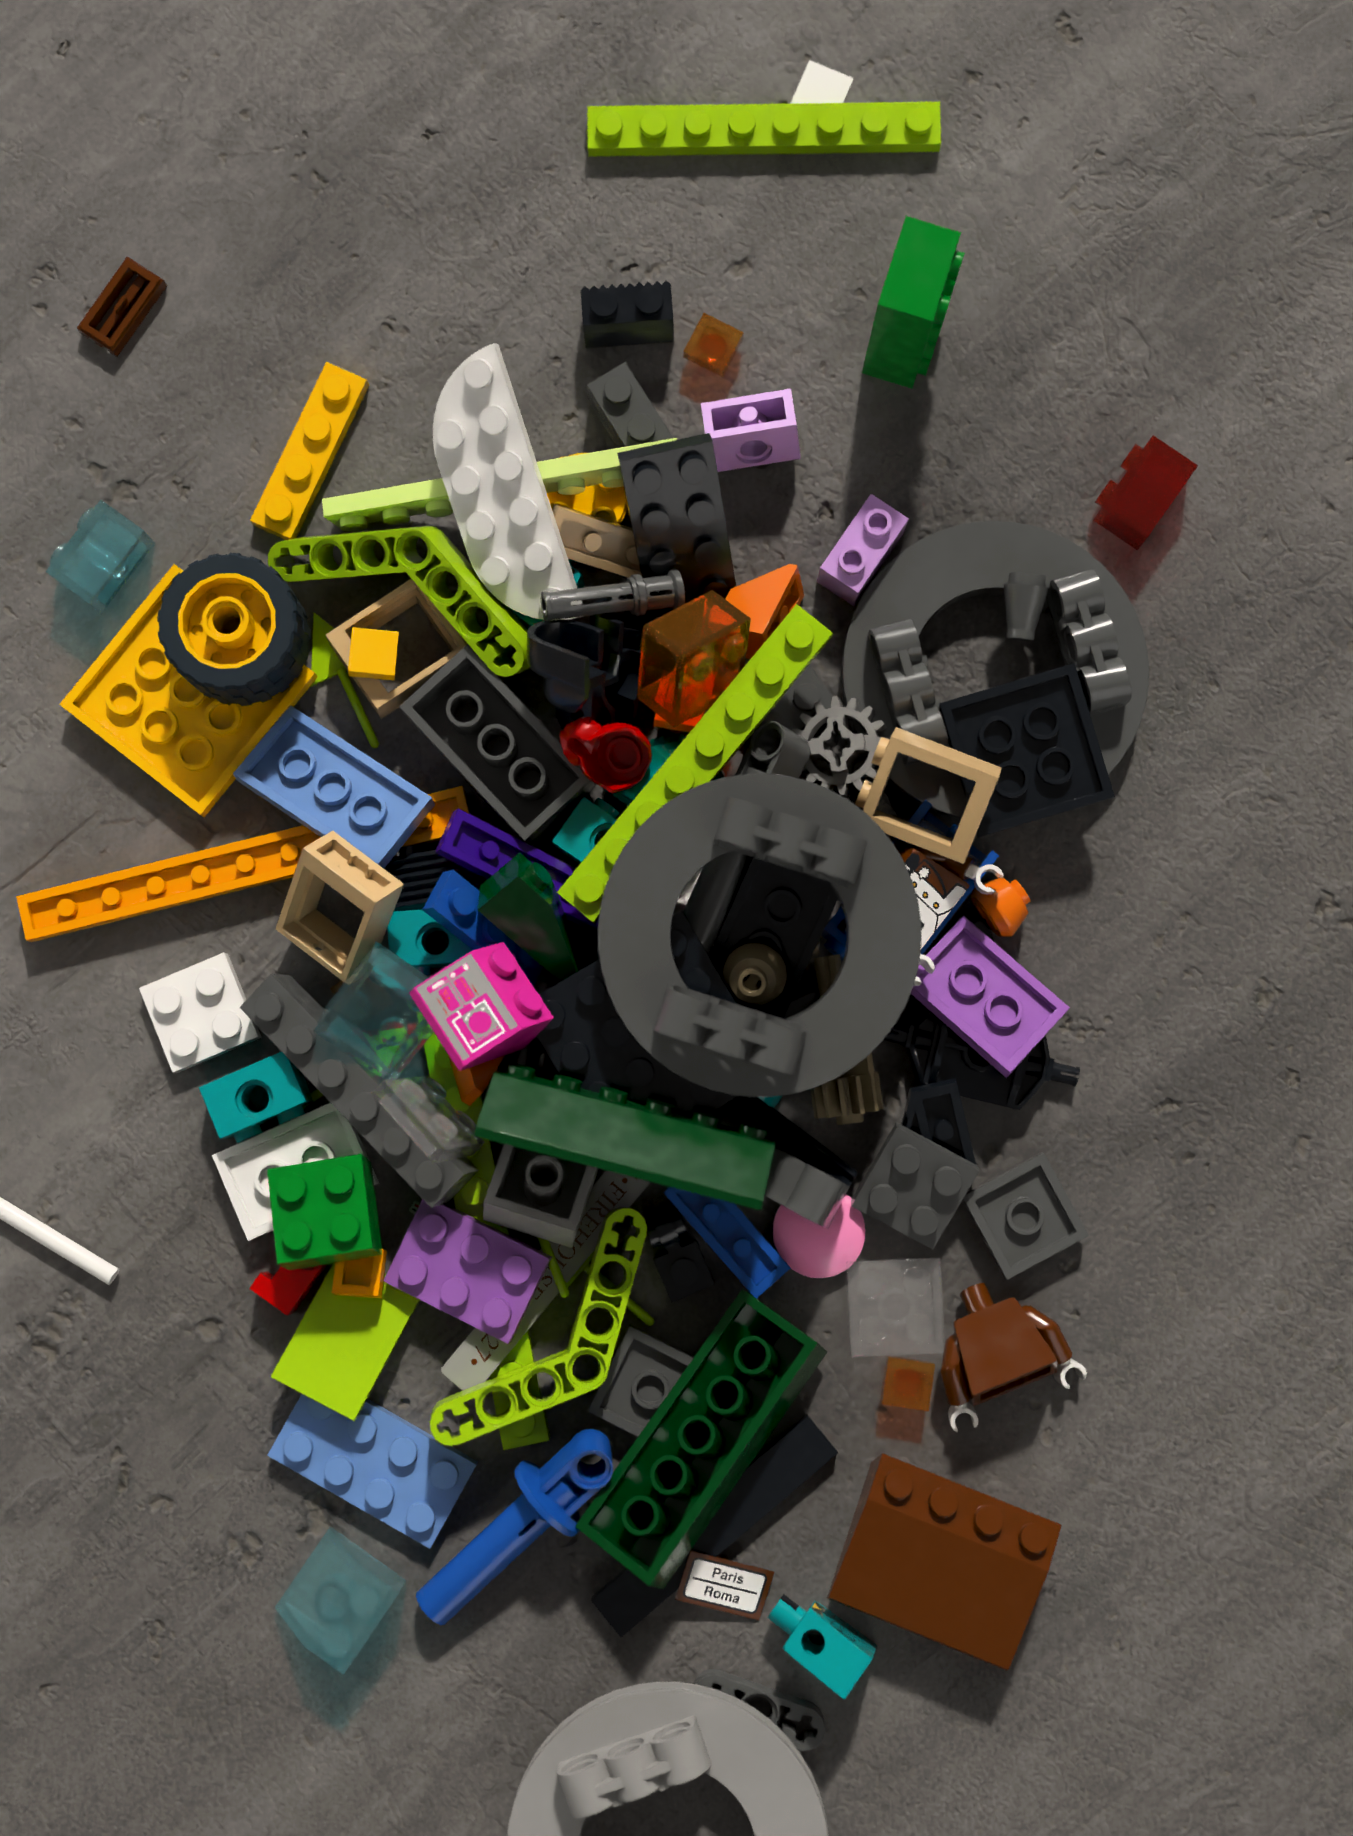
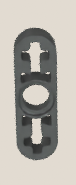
[693,1669,825,1751]

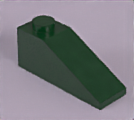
[477,853,584,982]

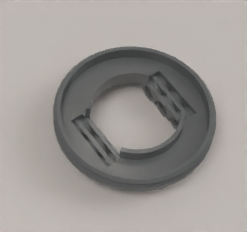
[841,521,1149,822]
[598,774,922,1097]

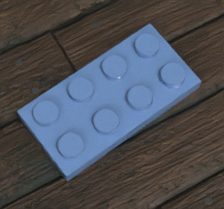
[233,706,435,869]
[267,1394,478,1549]

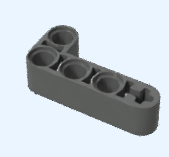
[720,1120,849,1229]

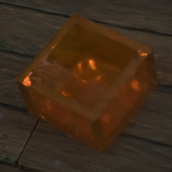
[637,590,751,727]

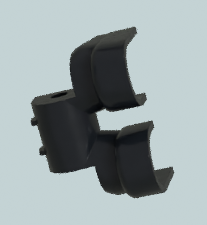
[527,596,693,729]

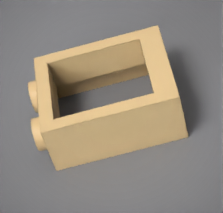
[326,579,467,719]
[855,727,1002,864]
[276,831,404,983]

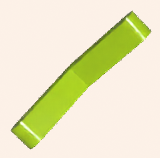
[268,526,530,677]
[430,1207,647,1446]

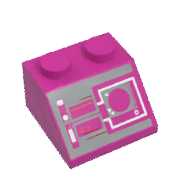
[409,942,554,1071]

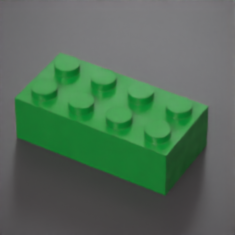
[862,216,965,389]

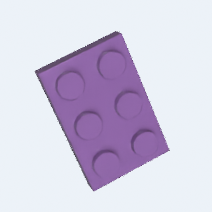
[911,916,1070,1078]
[384,1199,552,1344]

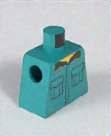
[767,1594,877,1700]

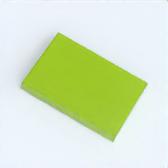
[270,1263,420,1422]

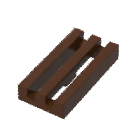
[77,257,167,357]

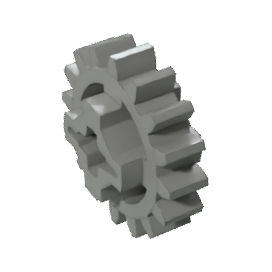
[792,696,888,798]

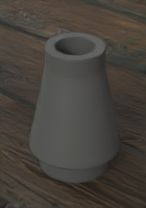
[1003,572,1049,641]

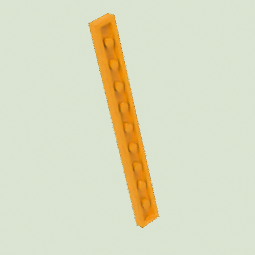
[16,786,470,942]

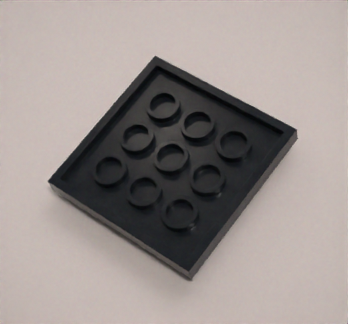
[537,910,738,1117]

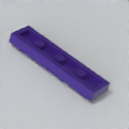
[435,808,599,933]

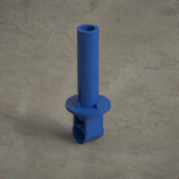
[416,1429,613,1625]

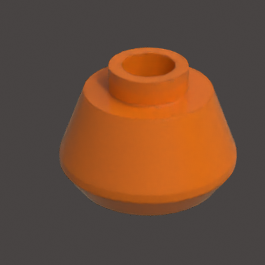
[971,878,1031,937]

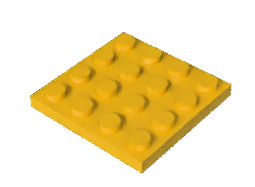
[59,564,318,818]

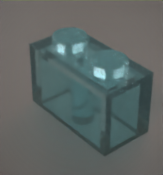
[45,500,155,614]

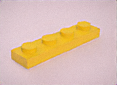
[250,362,369,540]

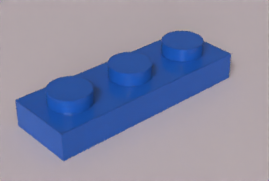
[422,870,543,987]
[663,1187,791,1299]

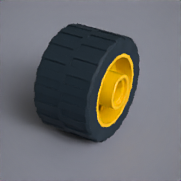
[157,553,311,706]

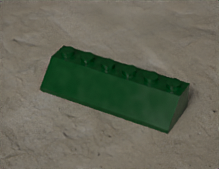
[473,1063,775,1210]
[575,1289,827,1589]

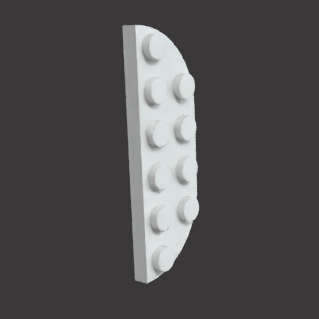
[433,343,583,620]

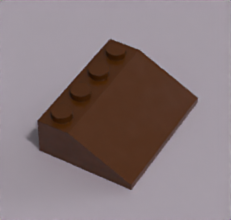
[827,1453,1062,1671]

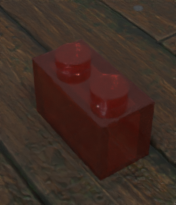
[1093,435,1198,550]

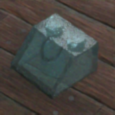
[275,1527,407,1675]

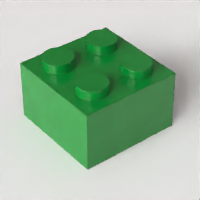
[267,1154,382,1270]

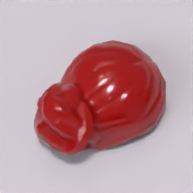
[559,717,652,793]

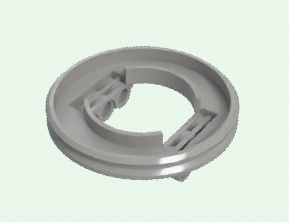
[507,1682,828,1836]

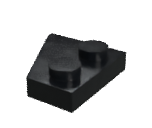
[901,1078,976,1164]

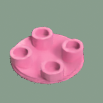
[773,1194,865,1278]

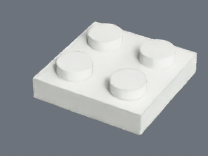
[139,952,262,1073]

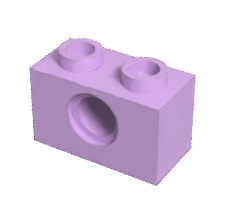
[701,389,801,472]
[817,494,909,606]

